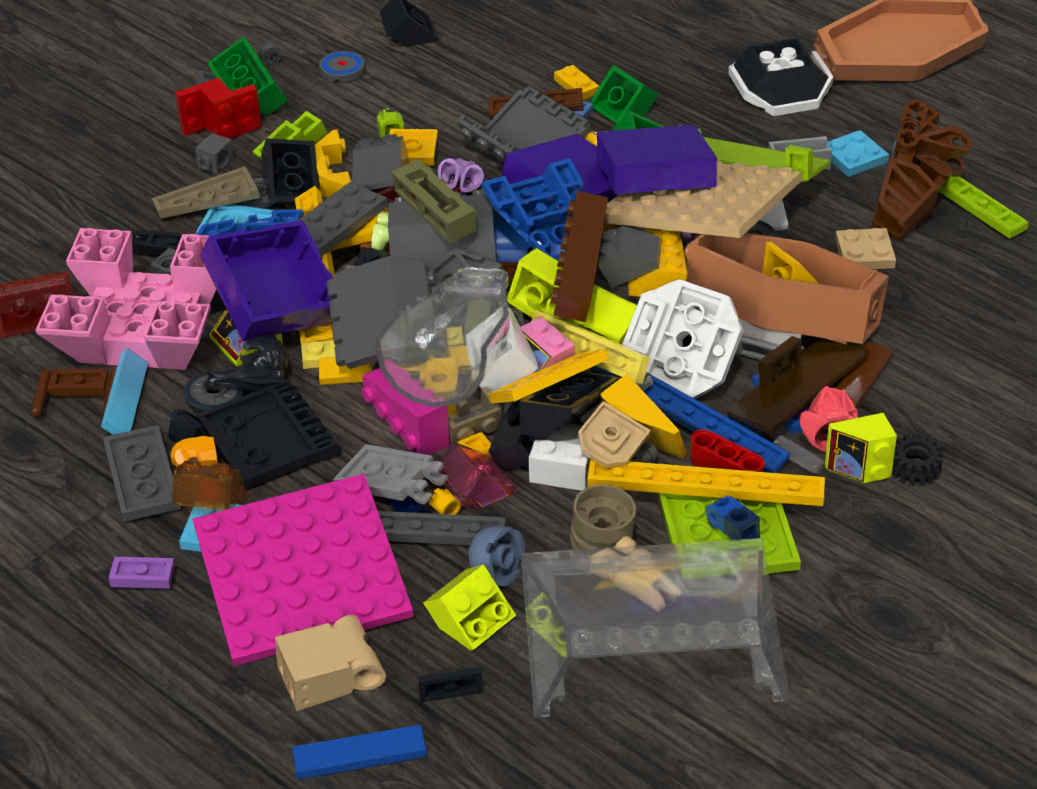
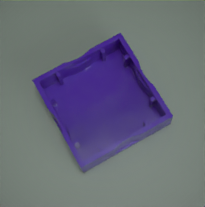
[597,125,717,194]
[502,134,618,203]
[200,220,333,341]

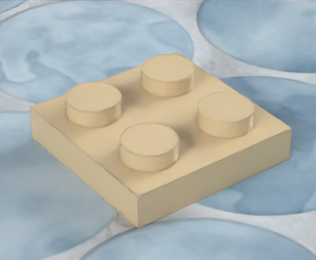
[835,228,896,269]

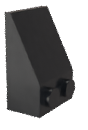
[261,138,318,205]

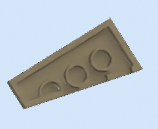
[152,166,260,219]

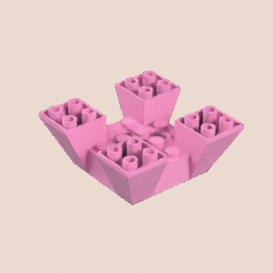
[36,228,216,370]

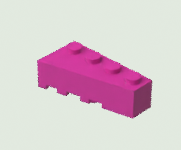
[361,363,450,455]

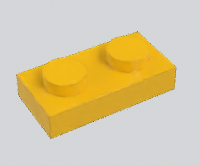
[554,65,599,100]

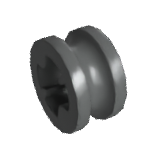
[258,42,281,65]

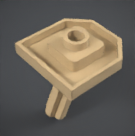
[578,401,651,468]

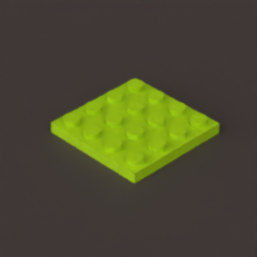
[658,493,801,584]

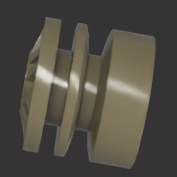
[570,484,636,564]

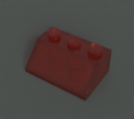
[0,271,74,338]

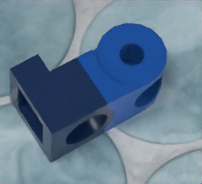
[705,495,760,551]

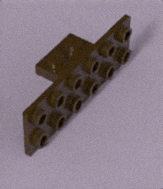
[727,336,869,433]

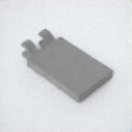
[333,444,448,504]

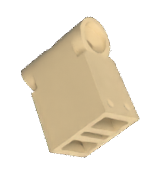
[275,615,386,711]

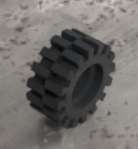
[892,434,944,486]

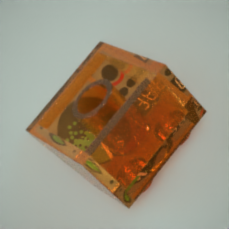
[172,460,246,510]

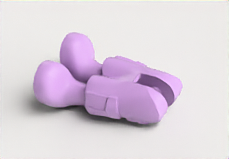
[438,158,484,192]

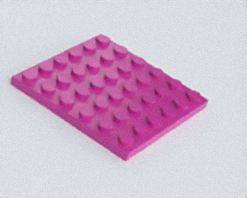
[192,474,414,666]

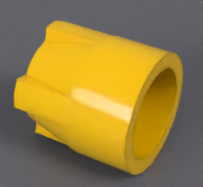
[429,488,461,515]

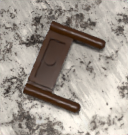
[31,369,116,417]

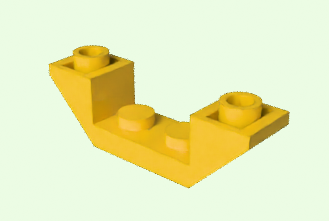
[315,130,352,198]

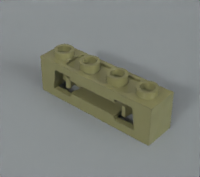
[392,159,478,244]

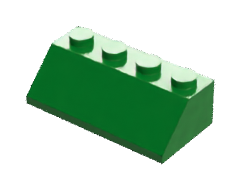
[207,36,288,114]

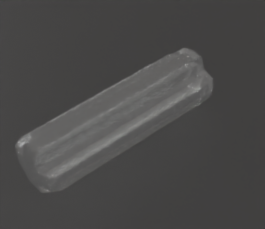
[773,435,824,474]

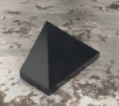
[418,667,483,703]

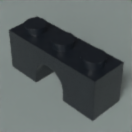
[488,395,535,471]

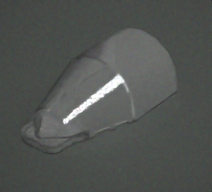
[375,267,510,407]

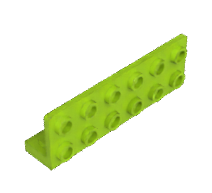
[679,125,830,182]

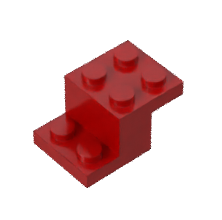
[175,78,261,139]

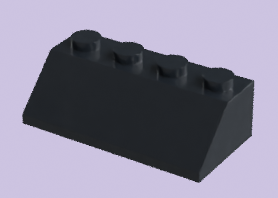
[519,371,621,440]

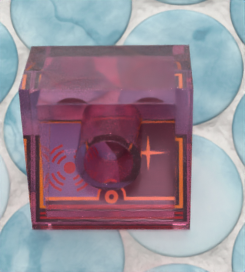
[438,441,518,509]

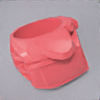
[800,386,858,452]

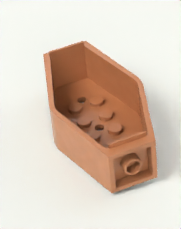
[684,233,889,344]

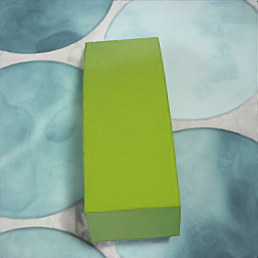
[252,111,328,159]

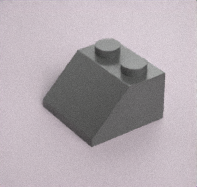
[597,226,662,288]

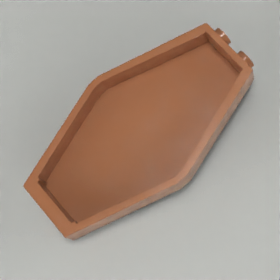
[814,0,988,81]

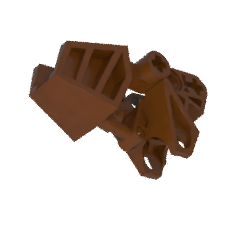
[872,99,972,240]

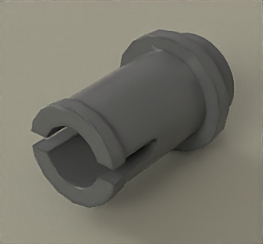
[629,443,659,463]

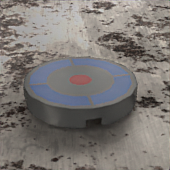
[319,51,365,83]

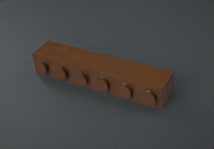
[550,190,608,322]

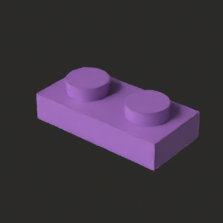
[109,557,175,589]

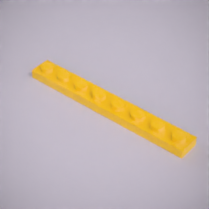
[587,459,825,506]

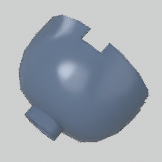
[468,525,525,587]

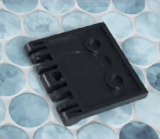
[196,380,341,489]

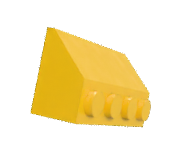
[627,228,687,297]

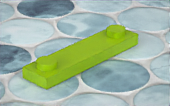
[938,176,1029,239]

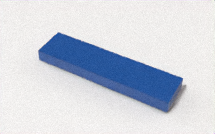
[292,725,427,780]

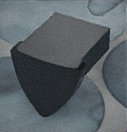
[168,409,204,443]

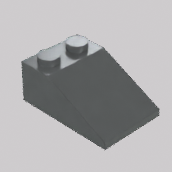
[352,134,409,190]

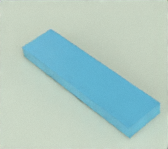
[101,348,148,435]

